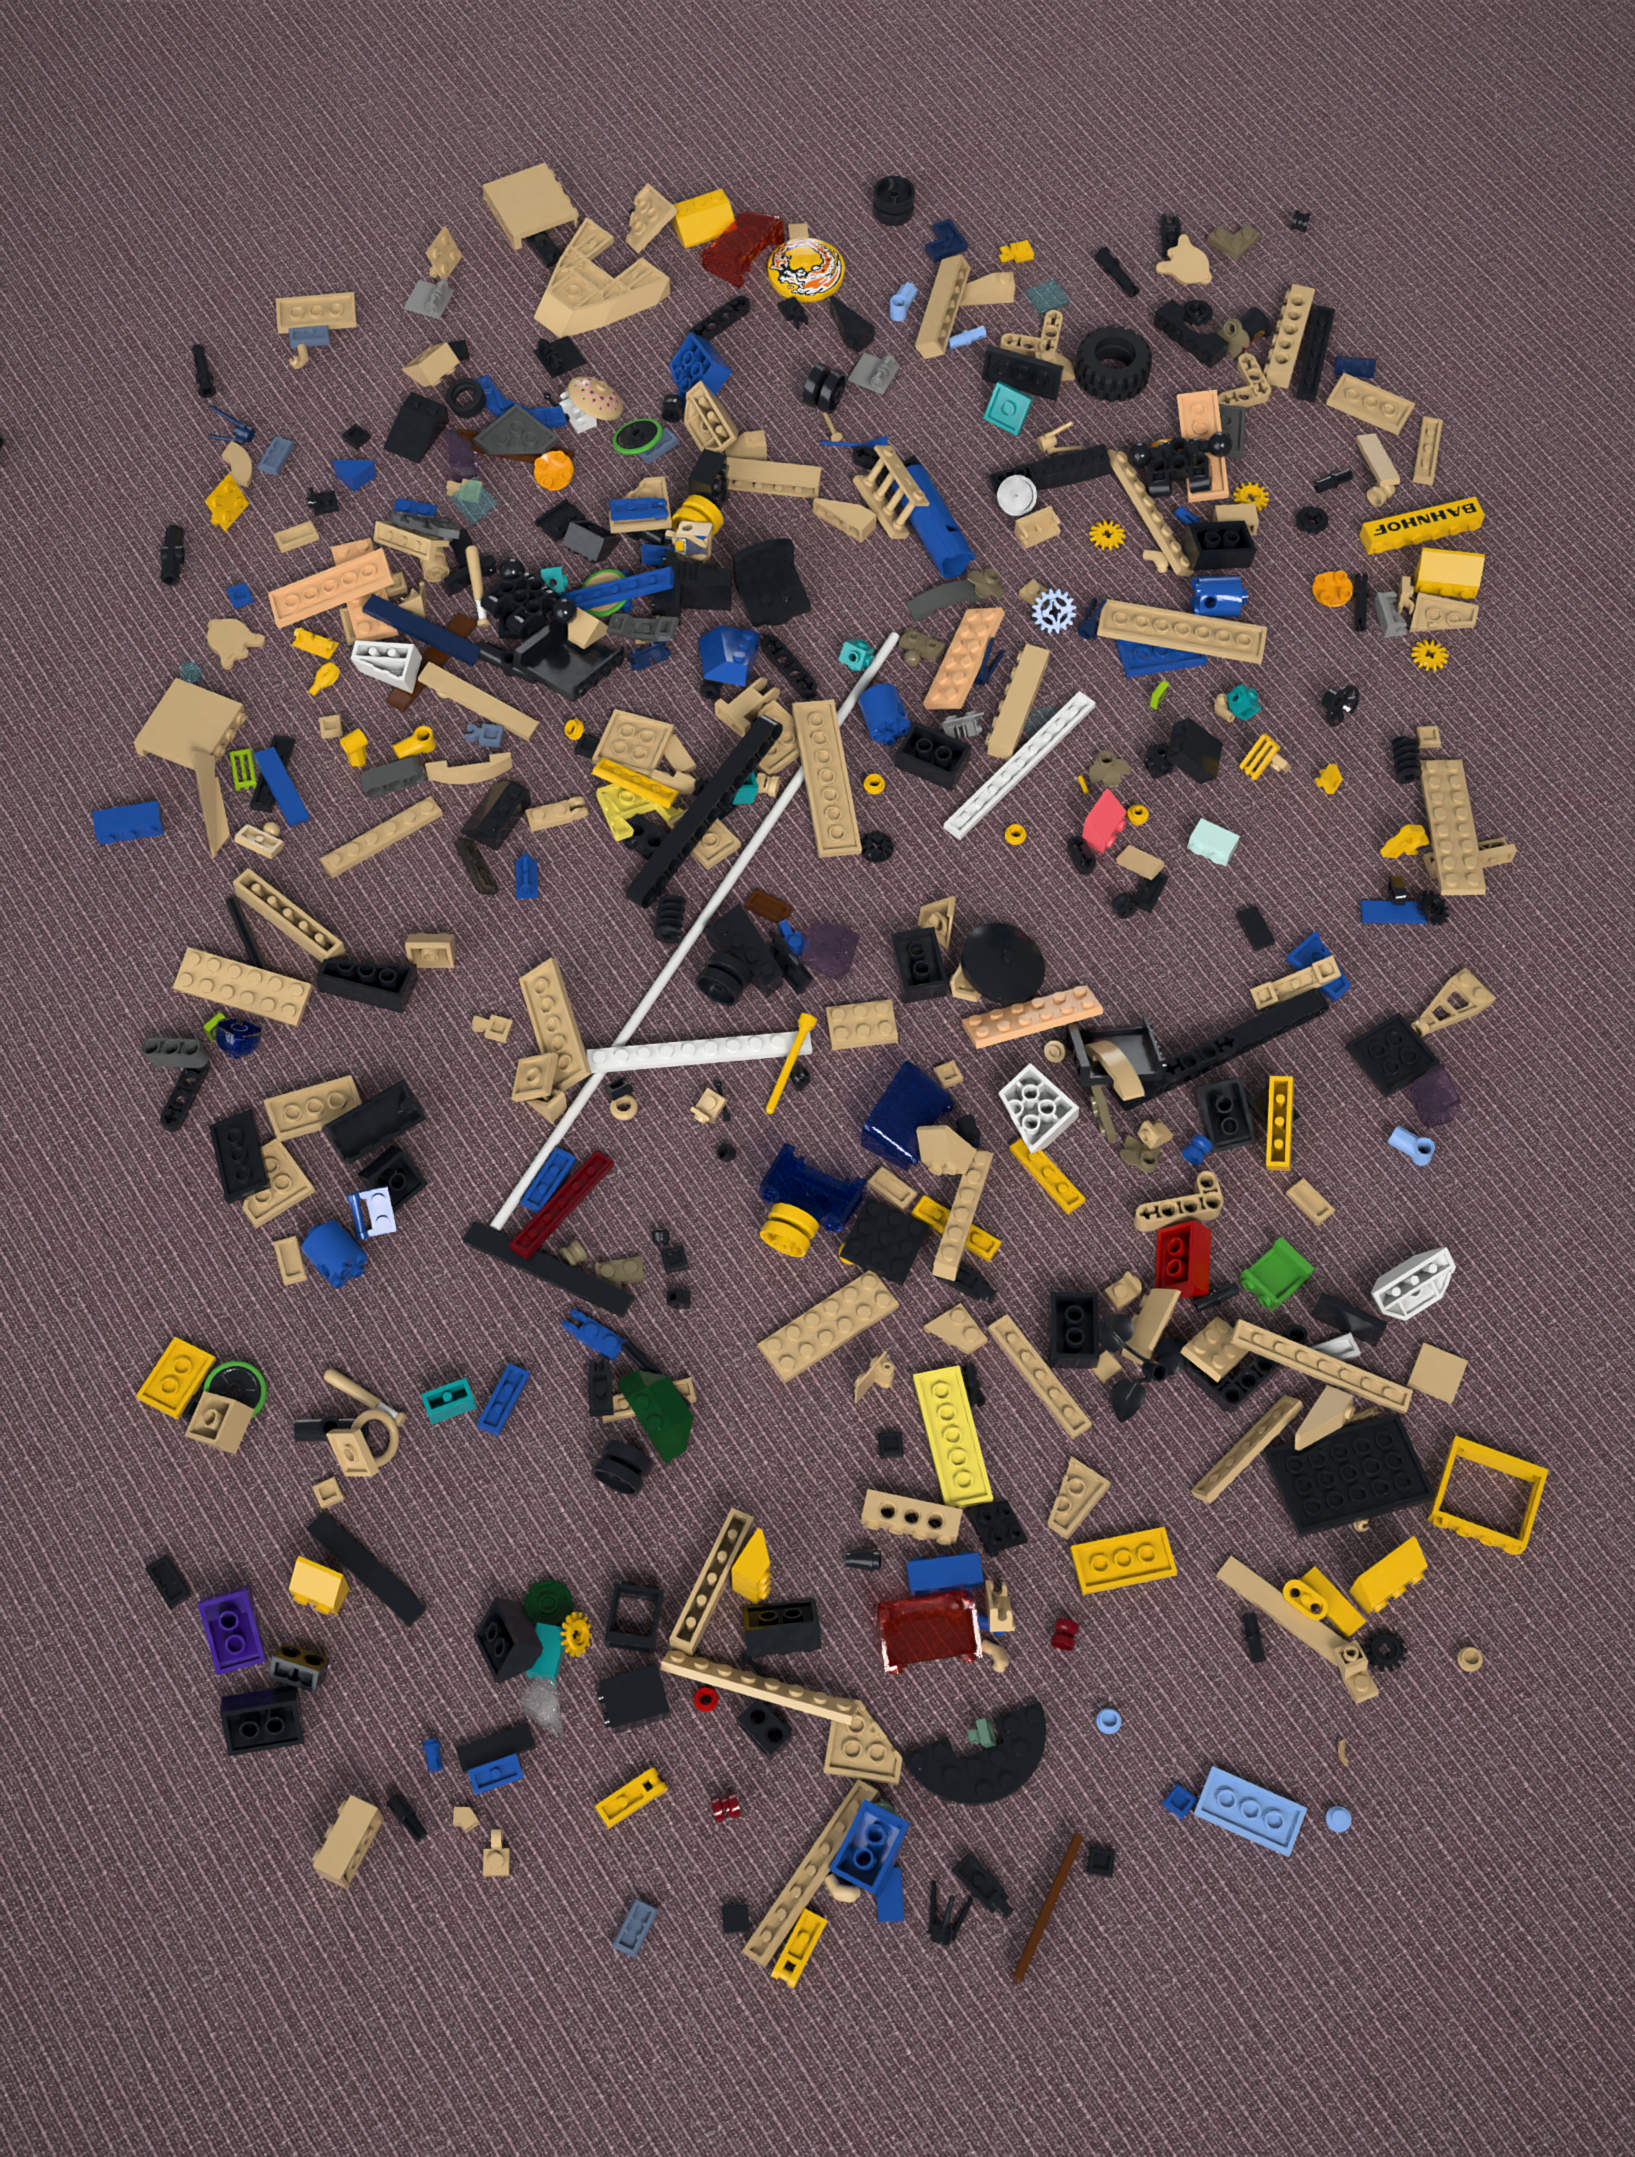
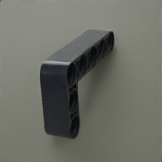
[1184,1324,1308,1413]

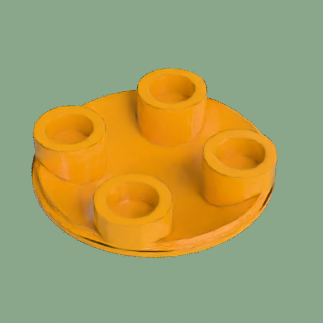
[534,451,574,491]
[1312,570,1353,607]

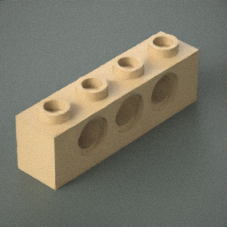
[861,1489,963,1545]

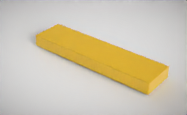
[592,757,679,809]
[1009,1137,1086,1215]
[911,1195,1002,1262]

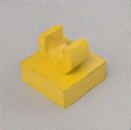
[1314,764,1343,794]

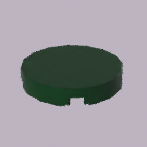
[524,1580,573,1627]

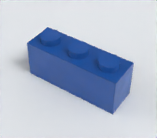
[92,801,164,845]
[905,1551,984,1597]

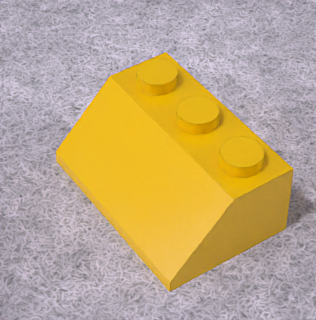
[670,188,737,249]
[1414,548,1485,599]
[731,1528,772,1604]
[1349,1536,1428,1615]

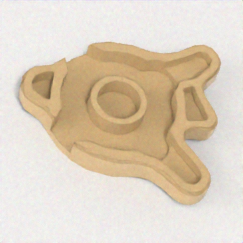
[1156,234,1212,286]
[207,618,265,670]

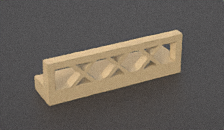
[373,521,449,561]
[1422,837,1517,879]

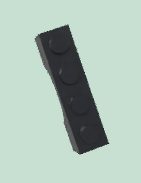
[1154,299,1229,369]

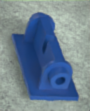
[515,853,538,899]

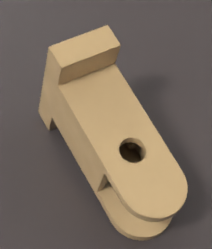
[715,677,780,738]

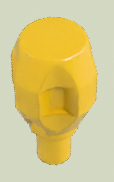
[308,662,340,696]

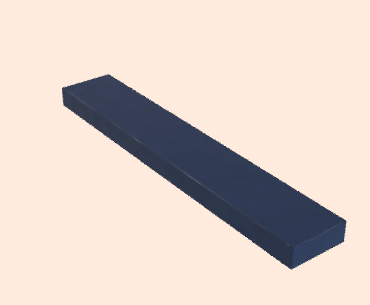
[362,594,481,667]

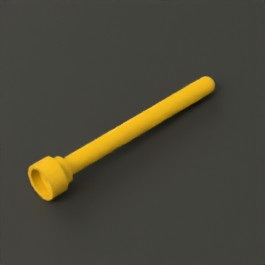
[766,1013,817,1114]

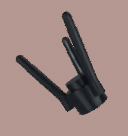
[927,1880,973,1946]

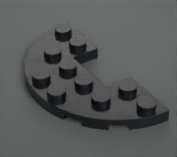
[901,1702,1046,1806]

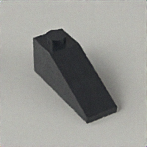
[829,295,875,353]

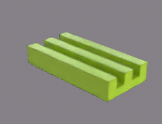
[229,748,257,791]

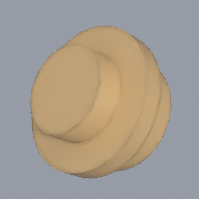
[1457,1647,1483,1672]

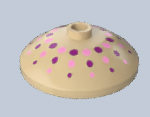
[567,376,623,420]

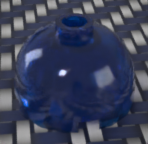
[215,1018,262,1059]

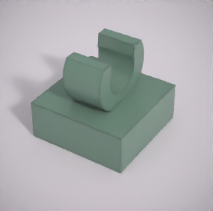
[967,1718,997,1748]

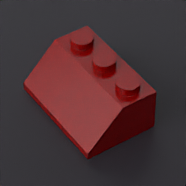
[1154,1220,1211,1298]

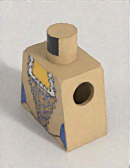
[664,521,713,562]

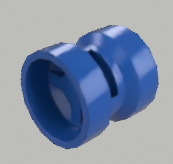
[1181,1134,1213,1166]

